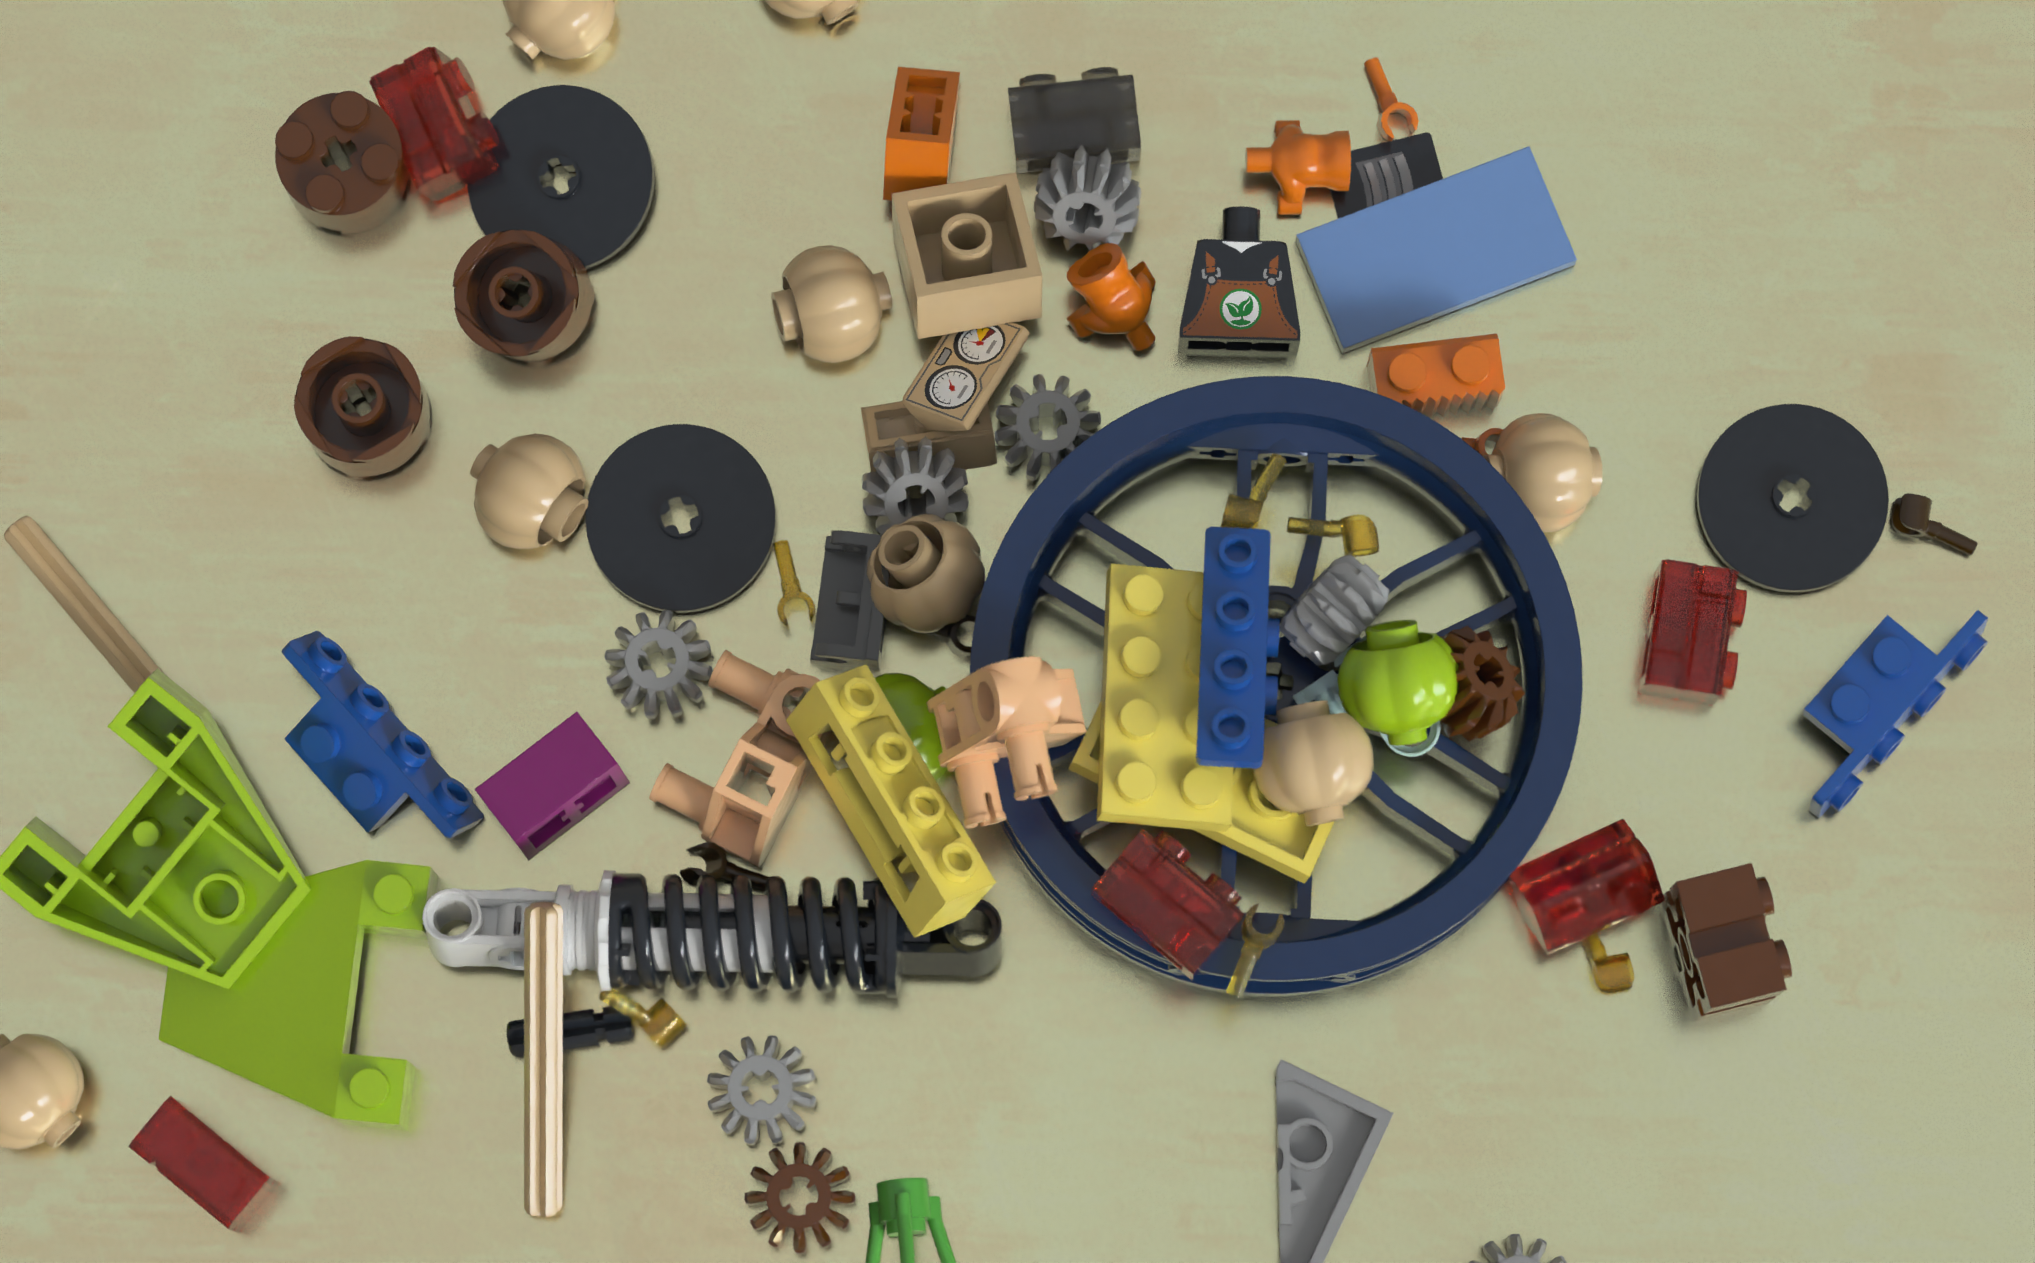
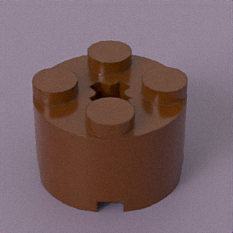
[275,91,410,234]
[453,230,595,362]
[294,336,430,477]

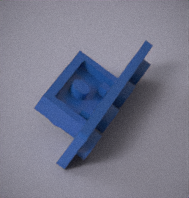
[1196,527,1280,769]
[1803,610,1988,818]
[282,631,484,838]

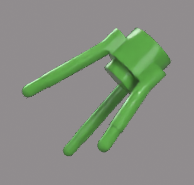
[865,1178,956,1263]

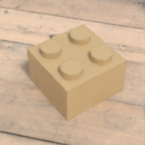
[892,172,1042,339]

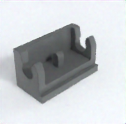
[810,530,890,671]

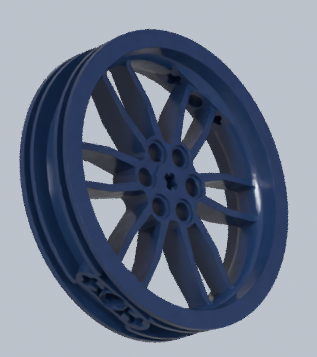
[970,376,1583,995]

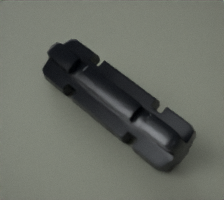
[506,1004,634,1057]

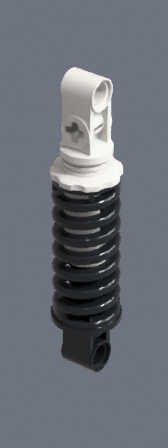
[423,870,1002,998]

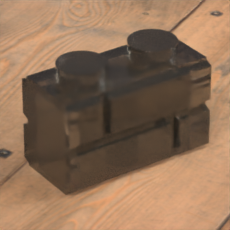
[1008,67,1141,174]

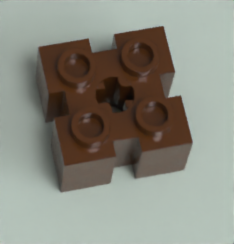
[1661,863,1792,1022]

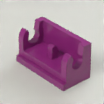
[474,711,630,860]

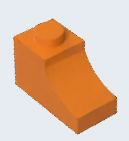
[883,67,960,201]

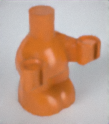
[1245,120,1351,215]
[1066,243,1156,351]

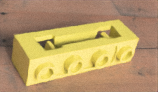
[786,664,996,938]

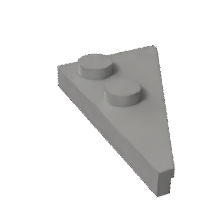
[1276,1059,1394,1263]

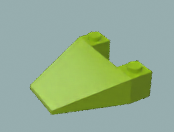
[0,668,312,989]
[158,860,439,1131]

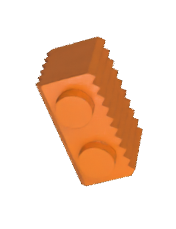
[1367,334,1505,418]

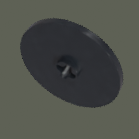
[467,85,655,269]
[1697,404,1889,593]
[585,424,776,613]

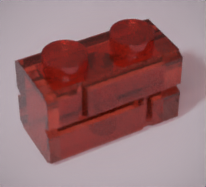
[369,46,499,201]
[1639,559,1747,705]
[1508,819,1665,955]
[1091,829,1244,980]
[128,1096,280,1233]

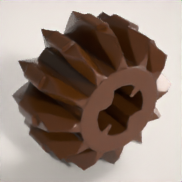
[1440,626,1525,742]
[744,1142,856,1254]

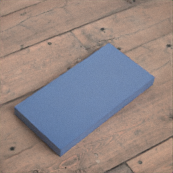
[1295,146,1577,354]

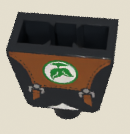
[1178,206,1300,355]

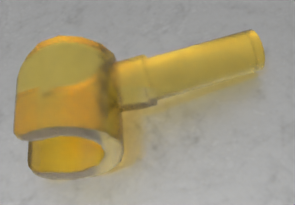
[1221,453,1286,529]
[1287,514,1379,557]
[773,540,815,627]
[1226,904,1284,998]
[1570,908,1634,993]
[599,988,687,1046]

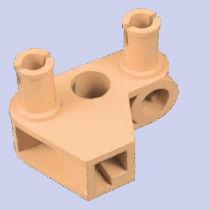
[649,650,832,867]
[927,656,1086,828]

